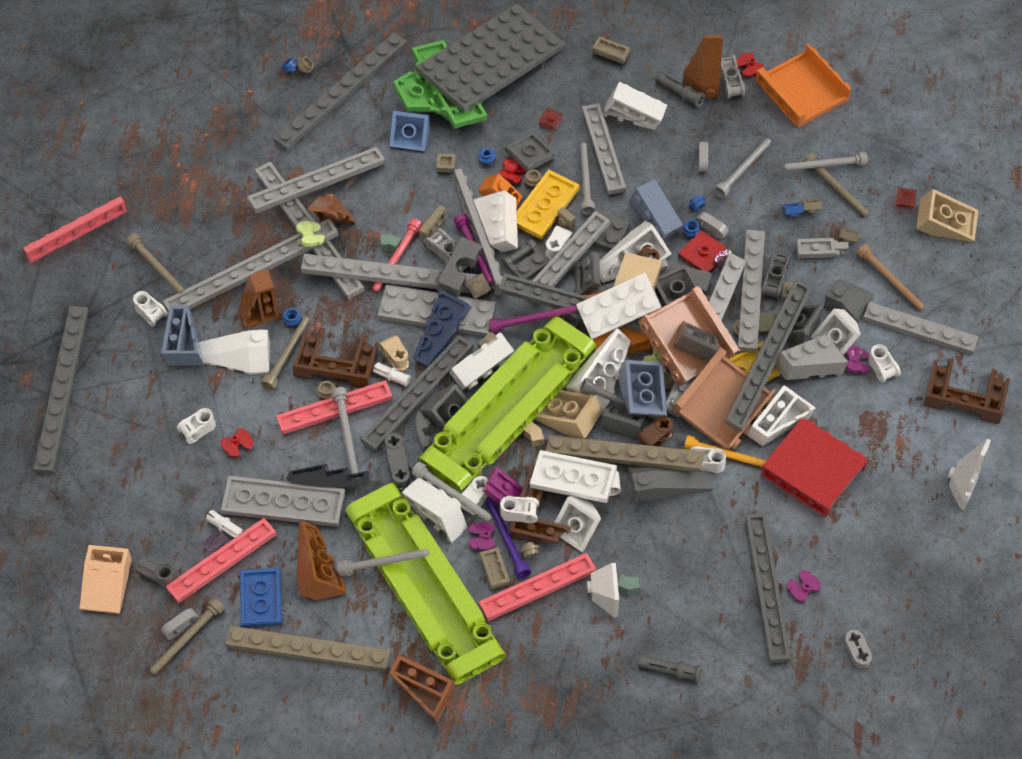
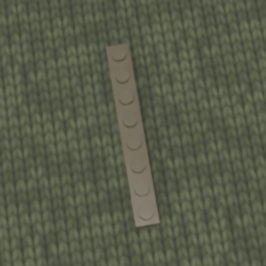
[546,435,704,472]
[226,626,391,672]

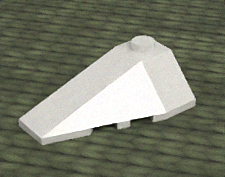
[565,328,631,410]
[199,330,270,375]

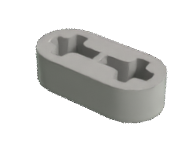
[698,142,708,172]
[695,212,729,240]
[161,608,199,640]
[844,630,872,669]

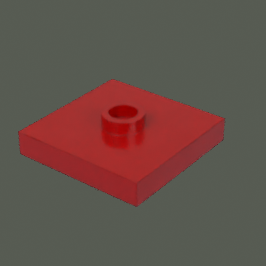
[678,230,730,273]

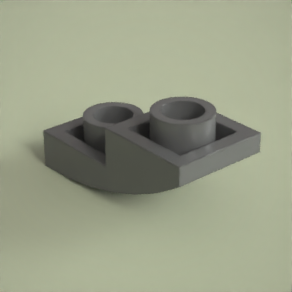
[416,411,432,453]

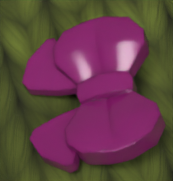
[845,345,870,374]
[468,522,495,551]
[787,570,821,603]

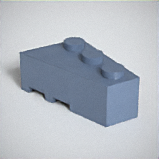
[629,179,683,240]

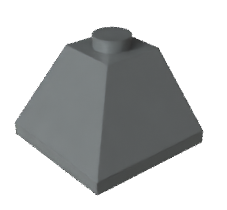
[655,264,698,307]
[824,279,874,323]
[419,384,468,432]

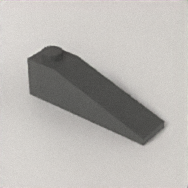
[627,465,712,502]

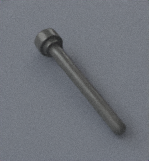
[579,378,665,420]

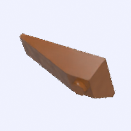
[683,35,723,98]
[309,194,356,224]
[297,520,347,600]

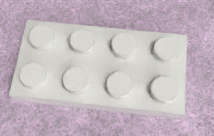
[576,272,662,339]
[530,450,617,503]

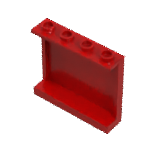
[761,417,868,517]

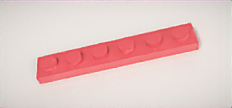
[23,196,127,263]
[276,380,393,435]
[166,518,276,604]
[479,553,596,621]

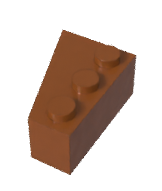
[237,269,279,329]
[389,655,456,723]

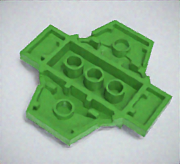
[393,40,487,129]

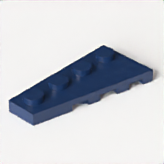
[413,289,472,367]

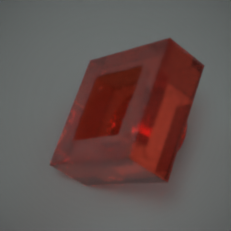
[539,107,563,131]
[896,187,917,209]

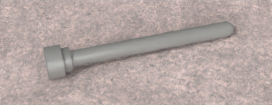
[714,138,771,198]
[580,142,595,215]
[783,152,868,171]
[331,387,358,474]
[412,461,492,521]
[337,549,429,577]

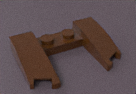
[293,328,379,387]
[923,359,1010,424]
[509,463,571,544]

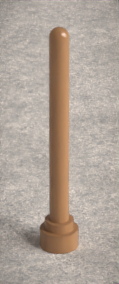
[856,244,924,310]

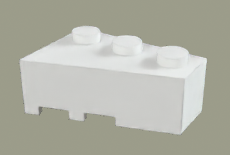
[473,190,518,253]
[449,332,514,391]
[747,385,815,447]
[402,477,468,543]

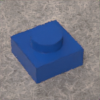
[782,202,804,217]

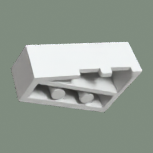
[603,82,667,130]

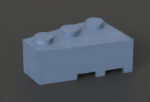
[161,305,204,366]

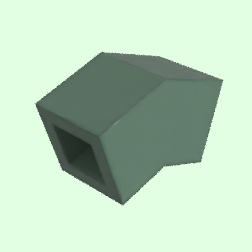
[380,234,402,252]
[618,574,640,595]

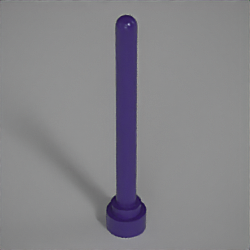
[485,497,531,579]

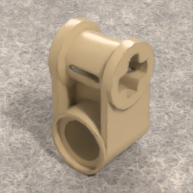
[378,335,409,372]

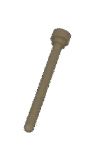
[803,153,869,217]
[126,233,184,293]
[260,316,310,391]
[150,598,225,675]

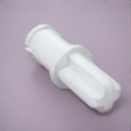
[373,363,411,387]
[206,510,243,538]

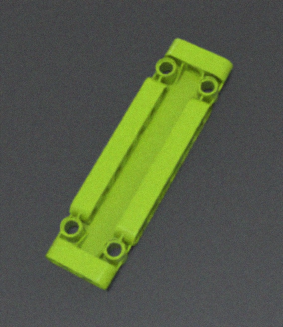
[418,316,596,493]
[345,483,506,685]

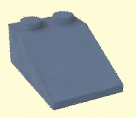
[619,360,667,417]

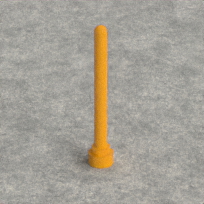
[684,435,766,467]

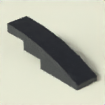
[286,464,371,487]

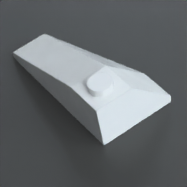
[599,221,671,283]
[948,439,991,510]

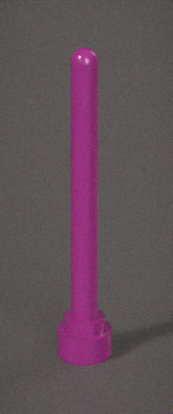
[454,214,493,284]
[489,305,578,334]

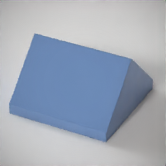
[389,111,430,151]

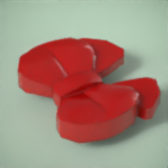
[736,52,764,77]
[498,159,525,184]
[221,428,254,458]

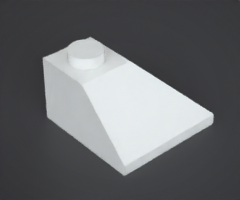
[811,309,861,355]
[554,496,601,552]
[587,563,619,618]

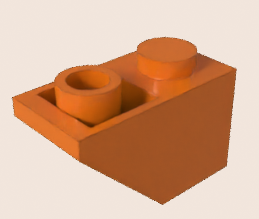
[478,173,523,209]

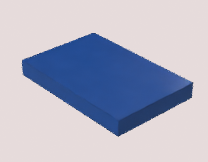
[240,568,282,628]

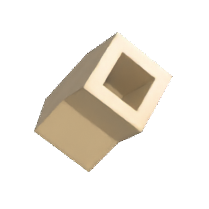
[524,422,544,447]

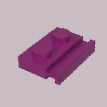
[482,467,523,510]

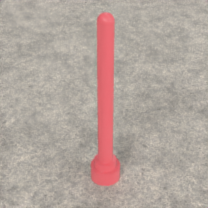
[373,218,423,291]

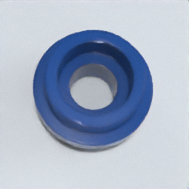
[281,58,297,74]
[478,148,496,165]
[688,195,706,212]
[682,220,701,237]
[282,308,301,326]

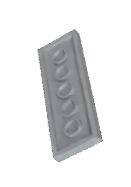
[378,284,496,337]
[221,476,345,527]

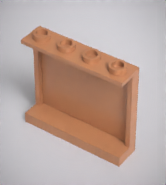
[639,286,740,386]
[672,348,776,450]

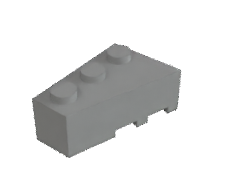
[775,334,848,380]

